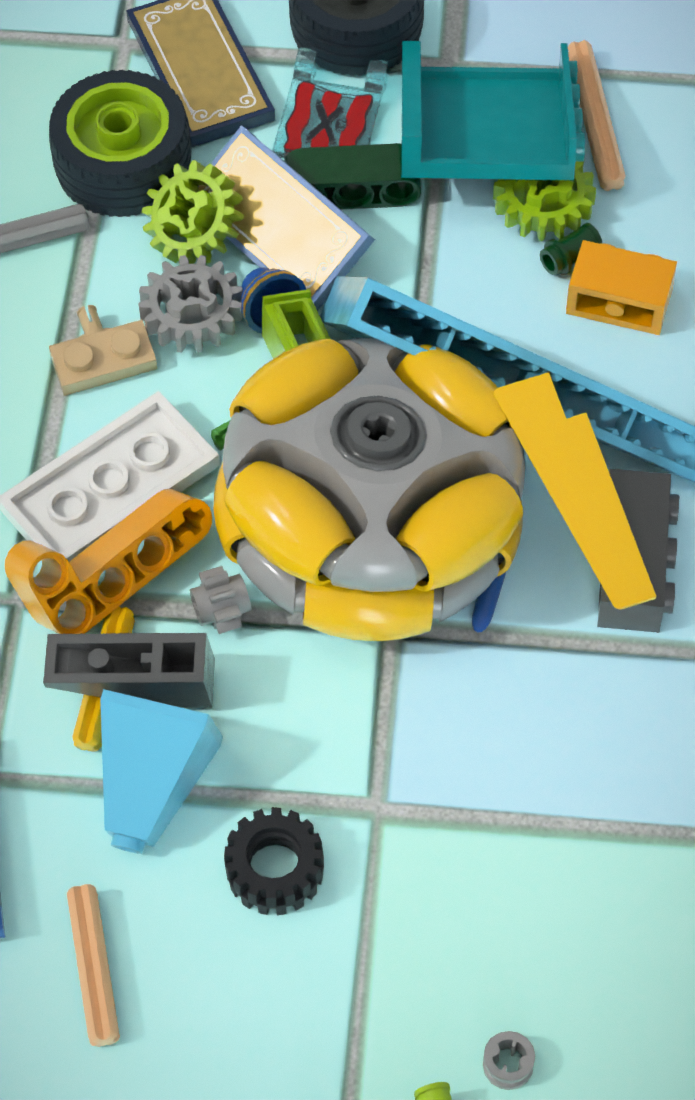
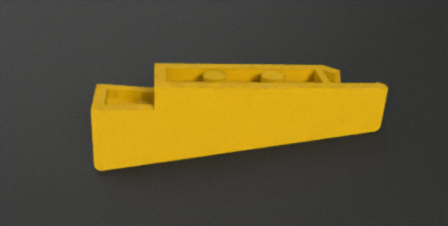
[494,372,657,610]

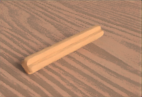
[568,40,626,191]

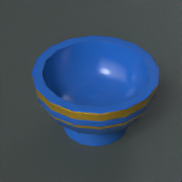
[241,267,306,333]

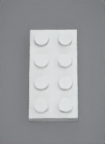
[0,390,220,562]

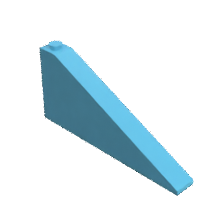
[320,276,695,483]

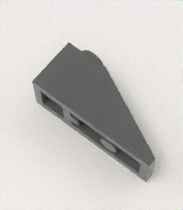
[43,633,215,708]

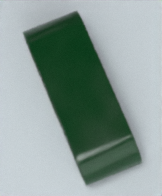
[284,143,421,210]

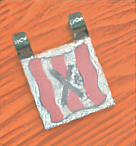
[272,48,388,158]

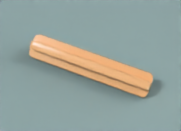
[67,884,120,1047]

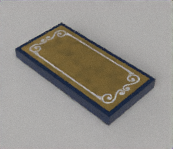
[126,0,276,148]

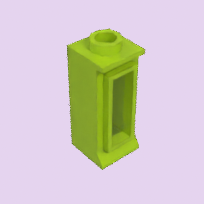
[262,289,331,359]

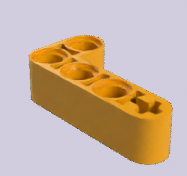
[4,489,212,634]

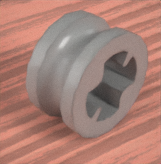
[482,1031,536,1090]

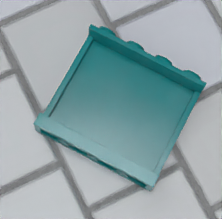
[401,41,585,180]

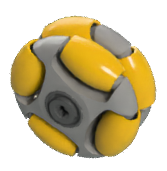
[213,338,525,641]

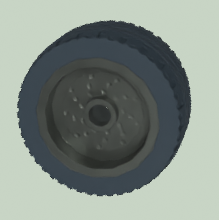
[289,0,424,76]

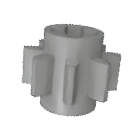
[189,566,252,634]

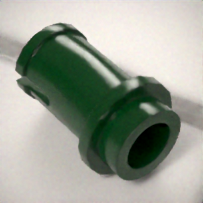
[539,223,602,275]

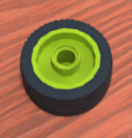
[49,70,192,217]

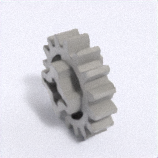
[138,255,243,353]

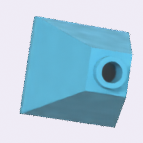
[100,689,223,854]

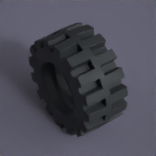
[224,807,324,916]

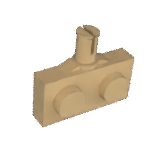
[49,305,157,396]

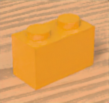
[566,240,678,336]

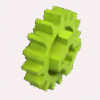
[142,160,244,264]
[493,161,596,241]

